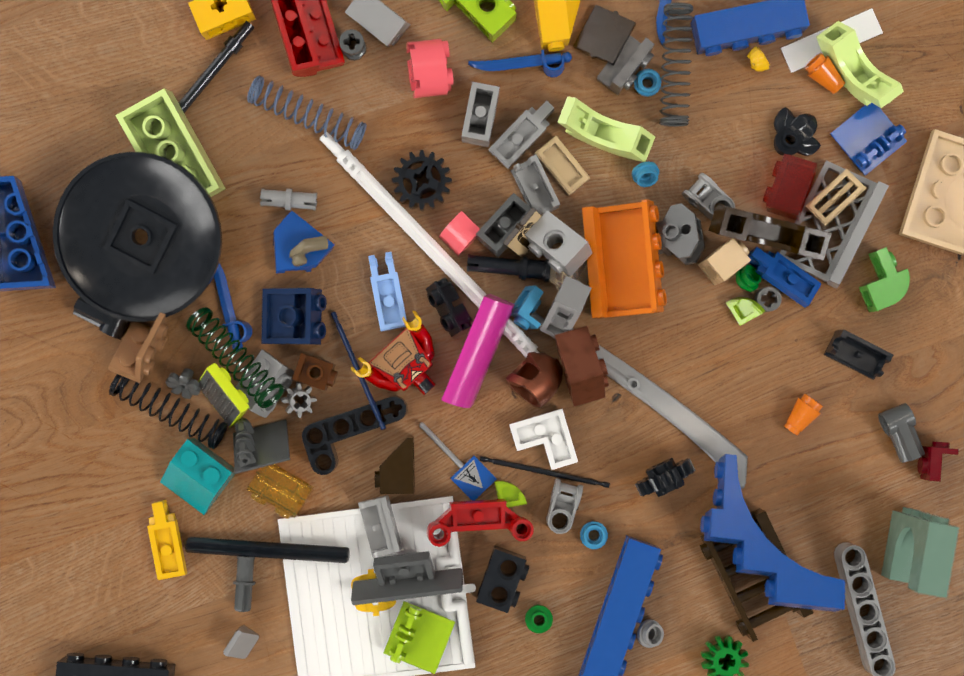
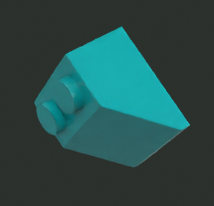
[160,438,235,515]

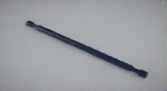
[330,311,386,430]

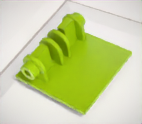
[383,601,455,674]

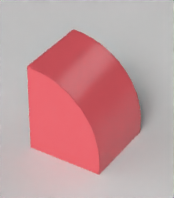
[439,211,480,256]

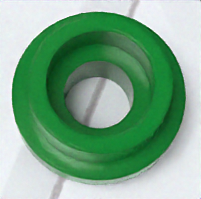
[735,265,761,292]
[525,605,553,633]

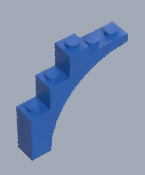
[700,454,845,612]

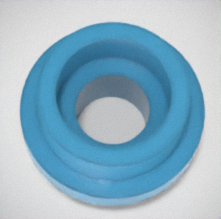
[634,69,661,97]
[632,161,659,187]
[580,521,608,549]

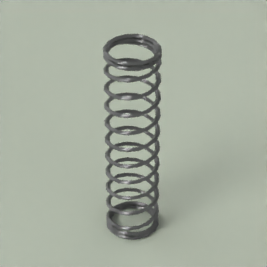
[659,2,694,126]

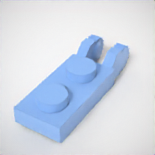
[368,252,407,332]

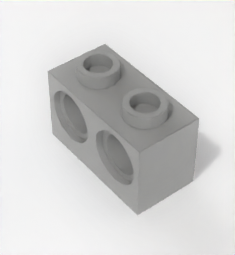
[540,276,591,337]

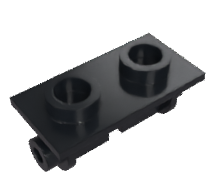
[426,277,472,337]

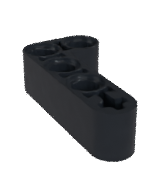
[302,396,408,475]

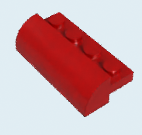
[270,0,345,77]

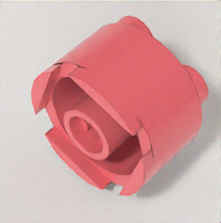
[406,39,453,98]

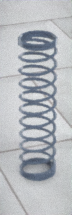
[247,75,367,150]

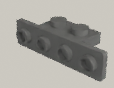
[351,551,463,605]

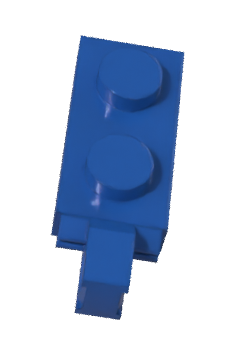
[748,247,821,308]

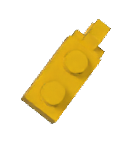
[147,500,187,580]

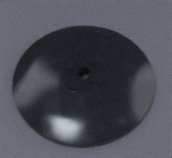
[53,152,222,322]

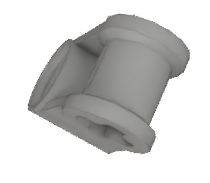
[682,173,735,221]
[546,478,583,534]

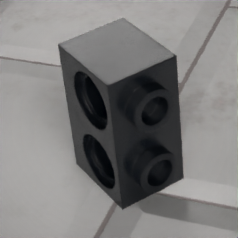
[476,546,530,613]

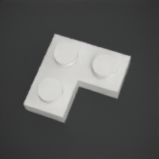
[509,409,578,470]

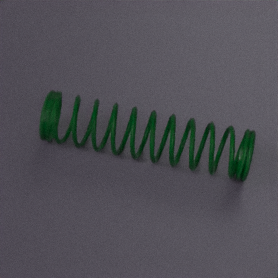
[186,307,284,408]

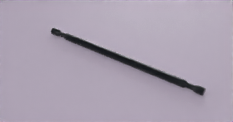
[480,456,610,488]

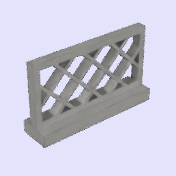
[780,161,889,289]

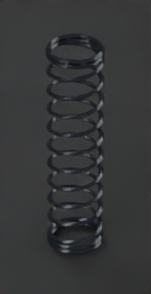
[109,374,228,449]

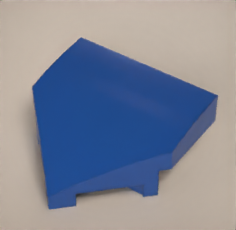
[273,211,334,273]

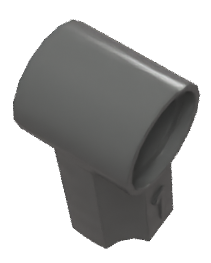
[878,403,925,463]

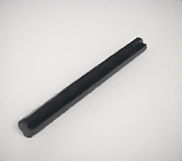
[185,537,350,563]

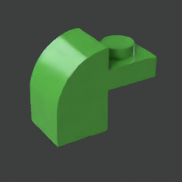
[859,247,910,313]

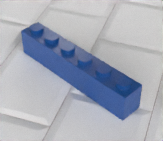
[578,535,663,676]

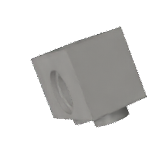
[461,82,500,147]
[525,210,593,277]

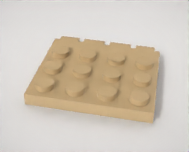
[899,129,964,256]

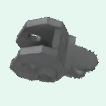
[656,203,705,265]

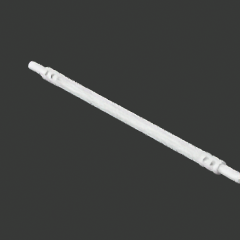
[320,132,540,358]

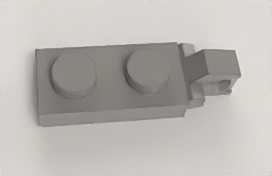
[488,100,554,169]

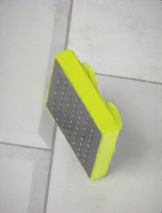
[198,363,249,427]

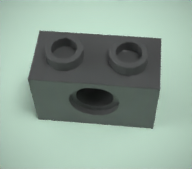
[476,193,531,258]

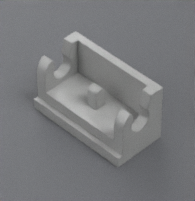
[345,0,411,47]
[511,154,560,215]
[358,495,402,558]

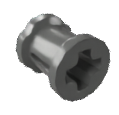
[339,29,366,61]

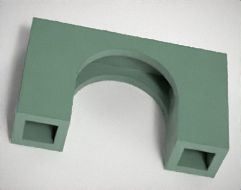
[881,507,959,598]

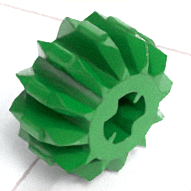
[701,635,749,676]

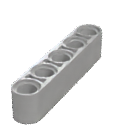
[834,542,896,676]

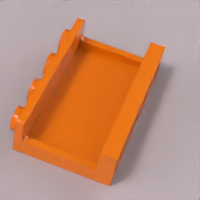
[582,199,667,319]

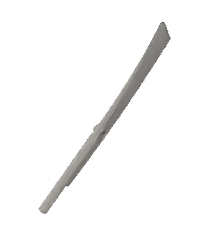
[530,312,748,489]

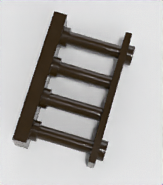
[700,508,814,642]

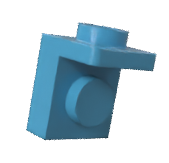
[511,286,544,330]

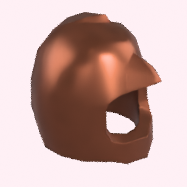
[506,352,563,407]

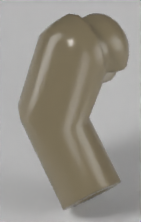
[289,236,328,267]

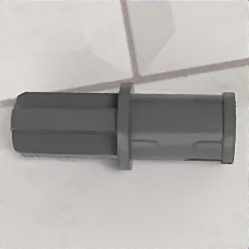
[233,556,256,612]

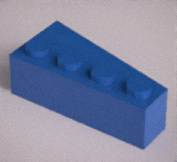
[0,176,56,291]

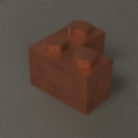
[555,326,609,407]

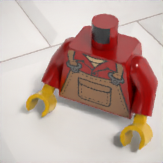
[351,310,436,395]

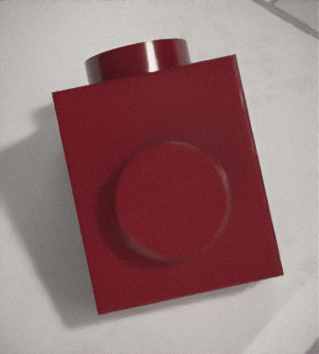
[917,441,959,482]

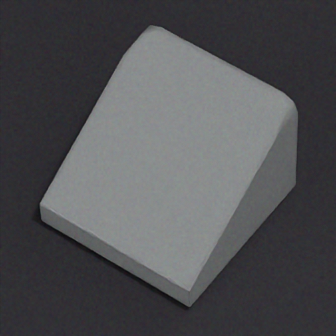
[223,625,259,659]

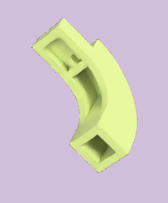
[816,21,904,108]
[557,97,655,162]

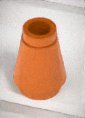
[805,53,845,94]
[784,394,823,436]

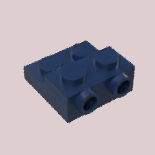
[261,288,327,345]

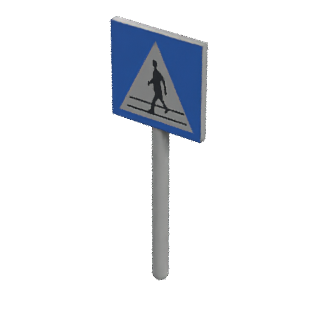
[419,422,497,501]

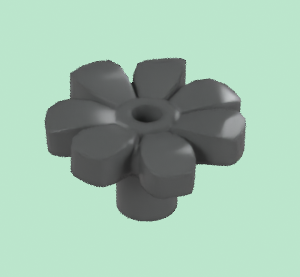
[165,368,201,399]

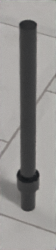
[179,21,255,113]

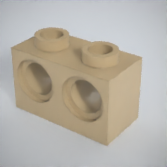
[698,238,751,286]

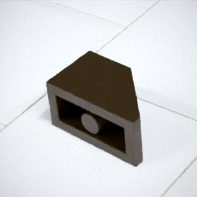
[374,437,415,494]

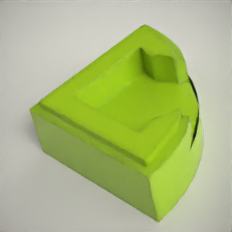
[726,297,765,326]
[495,481,527,508]

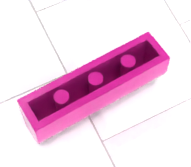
[441,294,515,408]

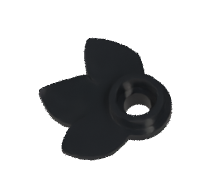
[773,107,821,156]

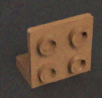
[108,312,168,383]

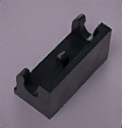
[824,329,894,380]

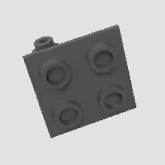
[233,418,290,474]

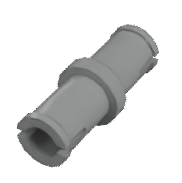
[260,188,317,211]

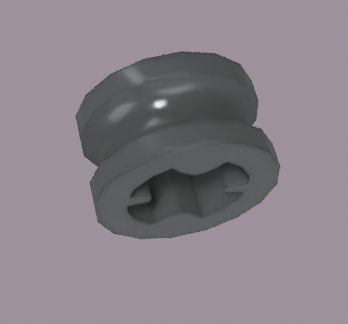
[754,287,782,312]

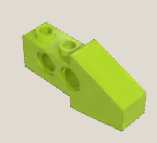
[439,0,516,43]

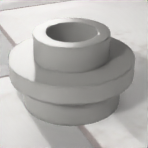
[637,619,664,648]

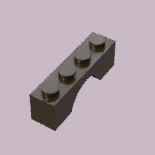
[709,203,832,261]

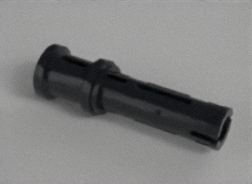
[467,254,551,283]

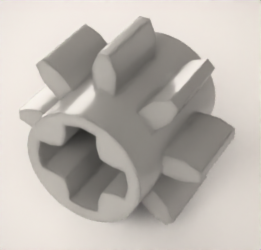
[281,382,317,418]

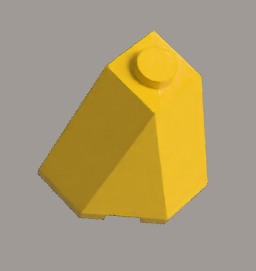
[533,0,581,52]

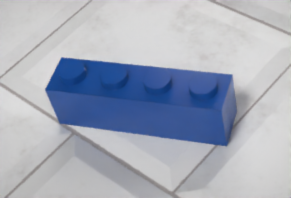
[690,0,810,56]

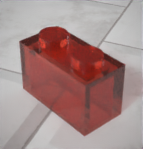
[763,154,817,221]

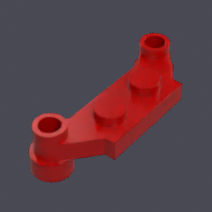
[427,499,534,547]

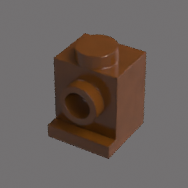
[292,353,338,391]

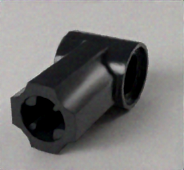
[73,297,131,340]

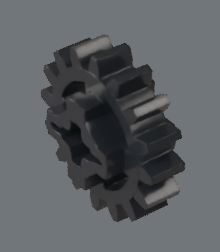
[392,150,452,211]
[635,458,696,497]

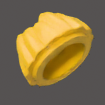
[747,46,770,72]

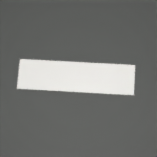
[780,9,883,73]

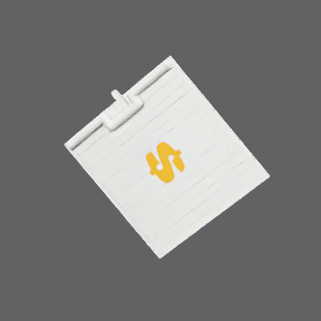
[278,496,476,676]

